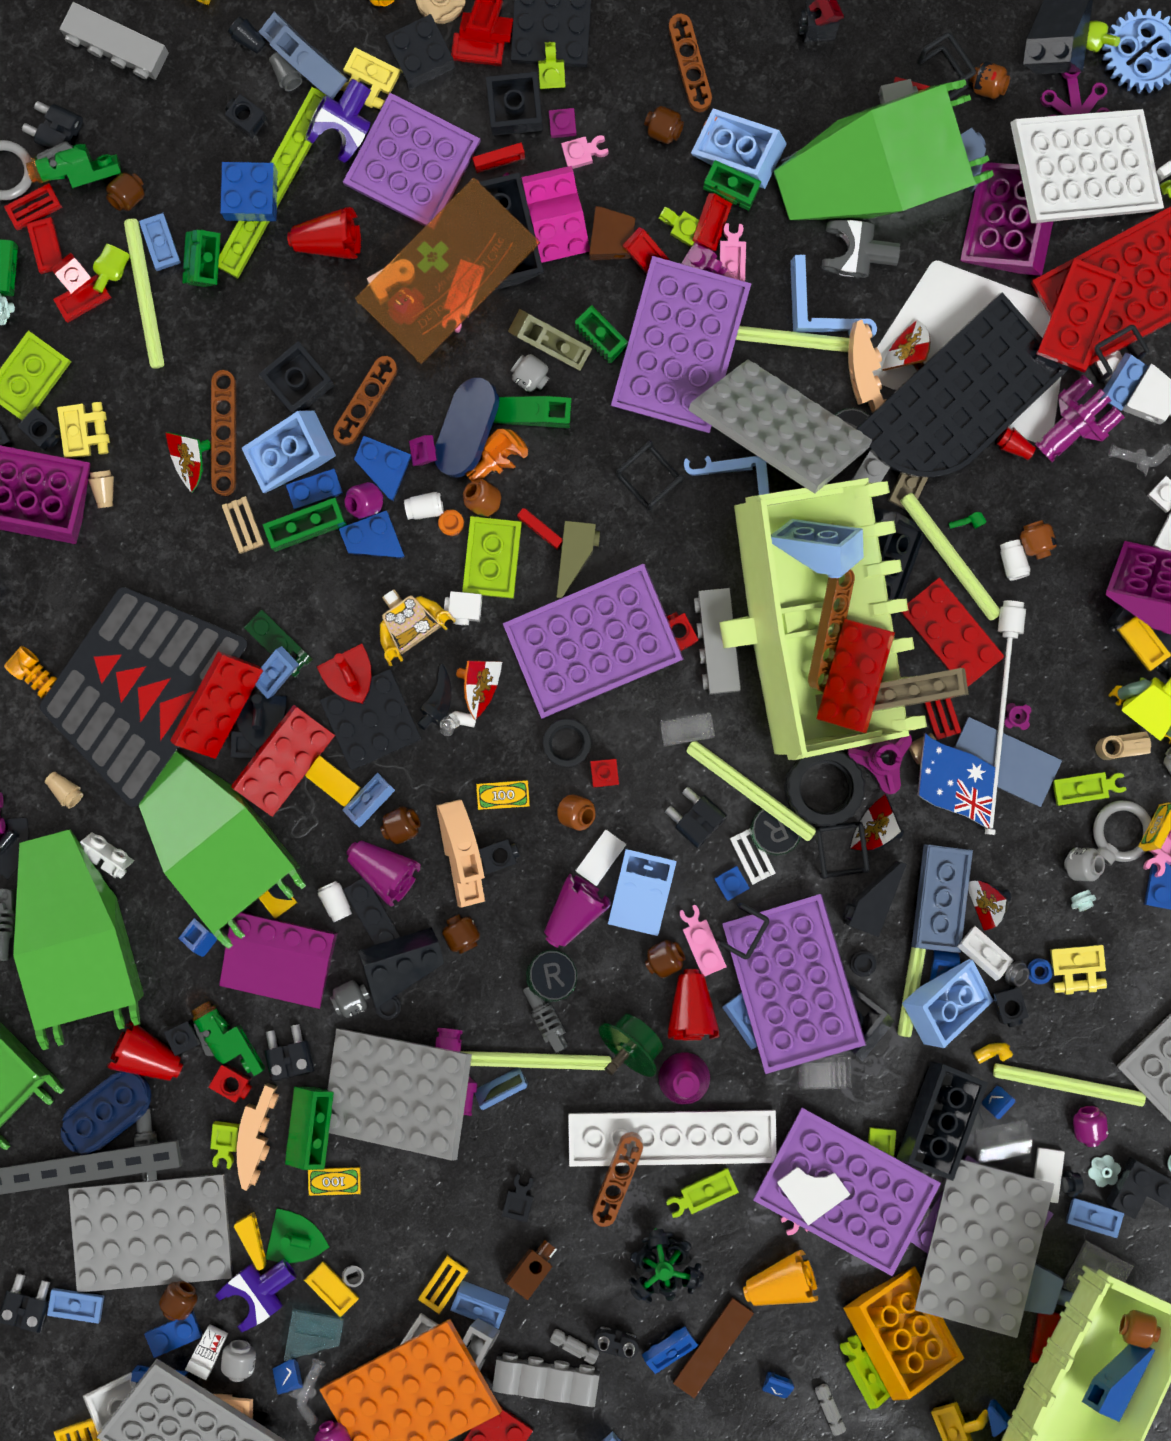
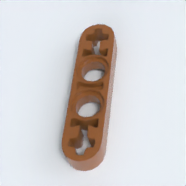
[669,13,712,112]
[333,356,397,446]
[592,1132,643,1227]

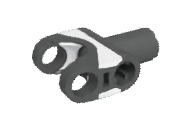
[821,220,900,278]

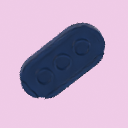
[435,378,499,478]
[61,1071,151,1154]

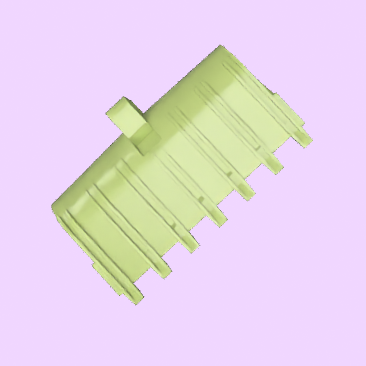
[719,478,927,760]
[1002,1265,1171,1441]

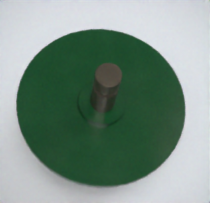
[599,1014,663,1077]

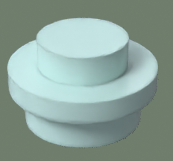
[1071,890,1096,912]

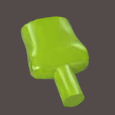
[1086,21,1120,52]
[93,244,130,293]

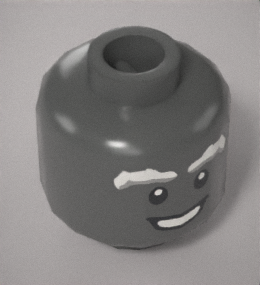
[330,980,370,1018]

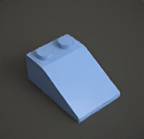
[691,109,787,189]
[242,411,336,493]
[771,519,864,578]
[902,959,994,1048]

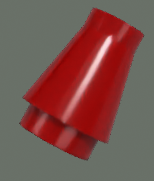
[996,427,1036,460]

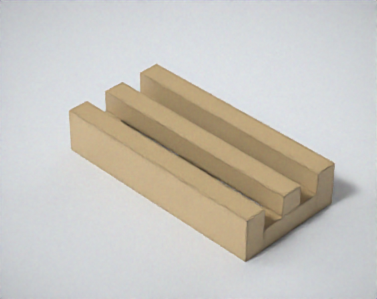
[222,496,264,554]

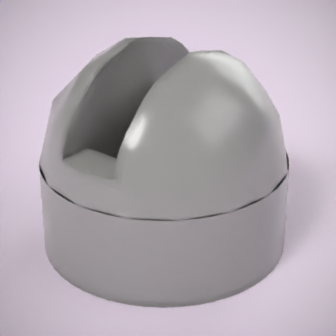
[342,1265,364,1287]

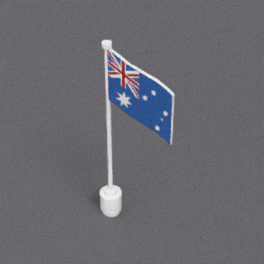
[918,601,1026,835]

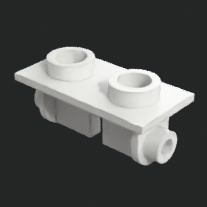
[80,832,134,879]

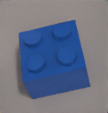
[221,162,278,221]

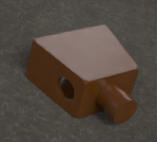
[589,206,649,260]
[504,1240,557,1300]

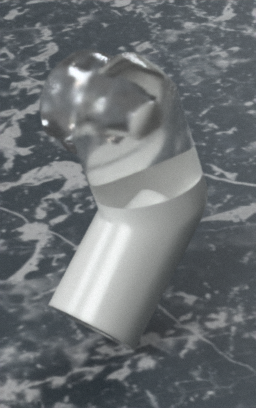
[440,711,476,736]

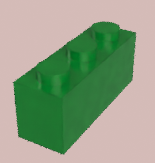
[262,498,347,552]
[285,1087,334,1170]

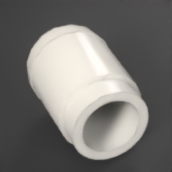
[404,492,444,520]
[1000,540,1030,581]
[318,881,352,922]

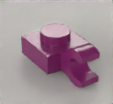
[681,243,727,276]

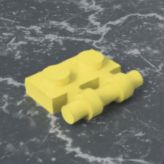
[340,48,401,110]
[57,402,110,459]
[1050,945,1107,995]

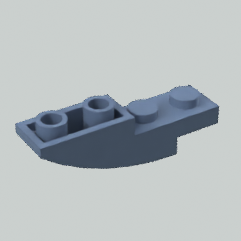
[259,12,348,99]

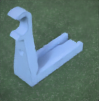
[790,255,877,338]
[684,456,770,495]

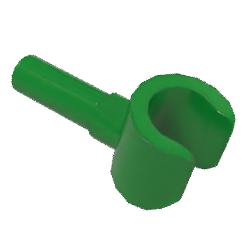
[949,512,986,529]

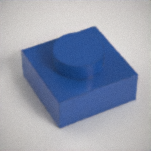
[714,866,749,901]

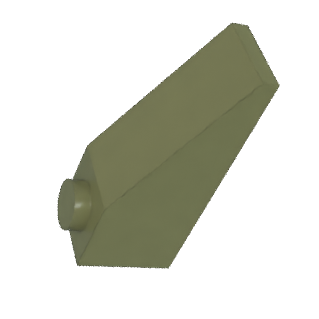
[508,309,592,371]
[557,521,600,600]

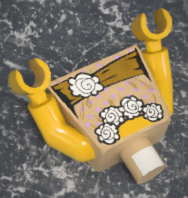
[380,589,456,666]

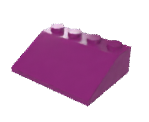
[960,162,1053,276]
[0,446,91,544]
[1106,541,1171,634]
[219,911,337,1009]

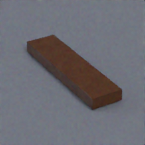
[673,1297,754,1399]

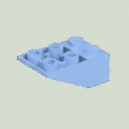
[608,849,676,936]

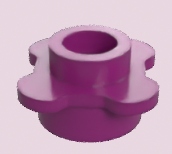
[1004,703,1031,730]

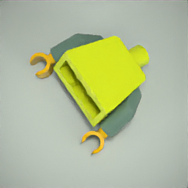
[1108,677,1171,744]

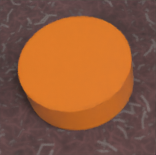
[438,510,464,536]

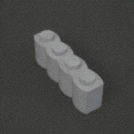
[492,1352,600,1407]

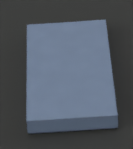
[954,717,1062,807]
[912,844,973,953]

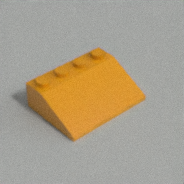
[843,1267,964,1400]

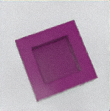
[549,108,576,138]
[409,435,437,466]

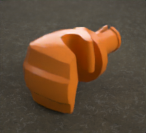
[465,429,528,482]

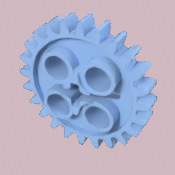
[1102,9,1171,93]

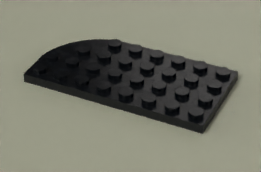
[856,292,1069,478]

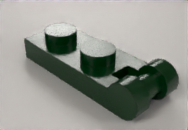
[244,610,313,677]

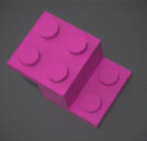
[521,166,590,263]

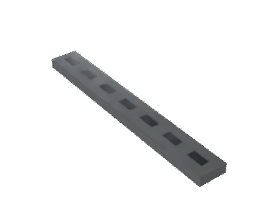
[0,1140,182,1195]

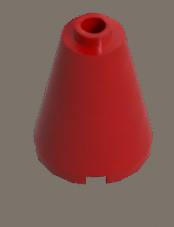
[287,207,361,259]
[668,969,720,1041]
[107,1020,183,1081]

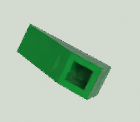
[493,396,572,428]

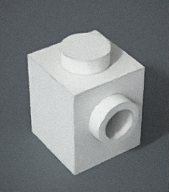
[444,591,482,625]

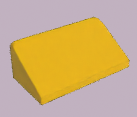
[305,755,361,807]

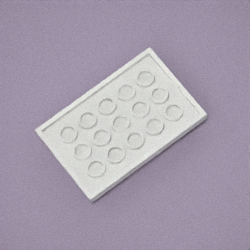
[1010,109,1164,223]

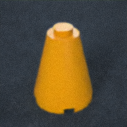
[743,1250,818,1306]

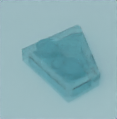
[284,1309,345,1361]

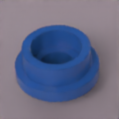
[1027,958,1053,984]

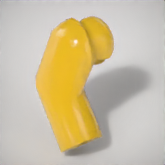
[973,1043,1013,1064]

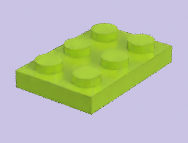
[0,331,71,420]
[462,516,522,599]

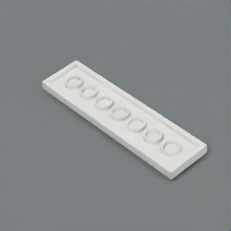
[568,1110,777,1166]

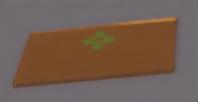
[355,177,540,364]

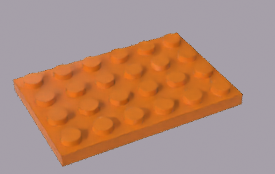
[319,1319,502,1441]

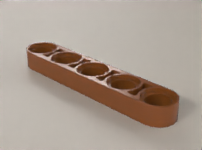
[211,370,236,496]
[808,569,855,692]

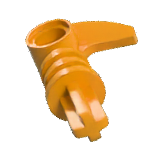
[4,646,57,698]

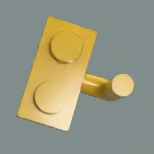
[931,1402,989,1441]

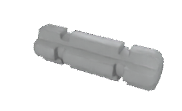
[550,1329,599,1364]
[815,1384,846,1436]

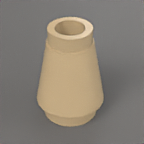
[88,470,114,508]
[45,772,83,809]

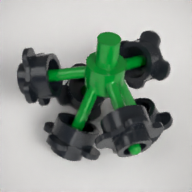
[629,1228,704,1303]

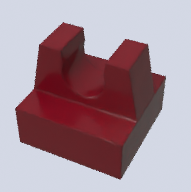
[809,0,844,26]

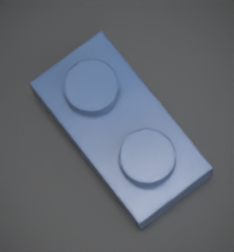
[139,213,181,271]
[1101,353,1149,411]
[255,646,299,699]
[343,773,395,827]
[722,992,757,1050]
[1065,1197,1124,1238]
[47,1288,104,1323]

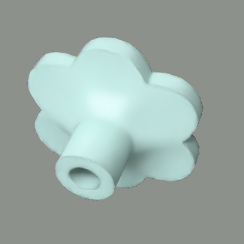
[0,294,15,325]
[1088,1155,1121,1187]

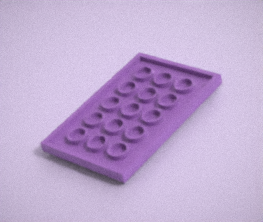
[611,256,751,433]
[503,564,684,719]
[723,894,866,1074]
[753,1108,941,1276]

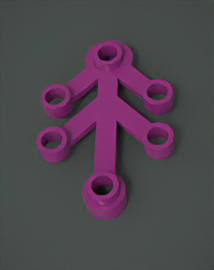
[1040,72,1110,116]

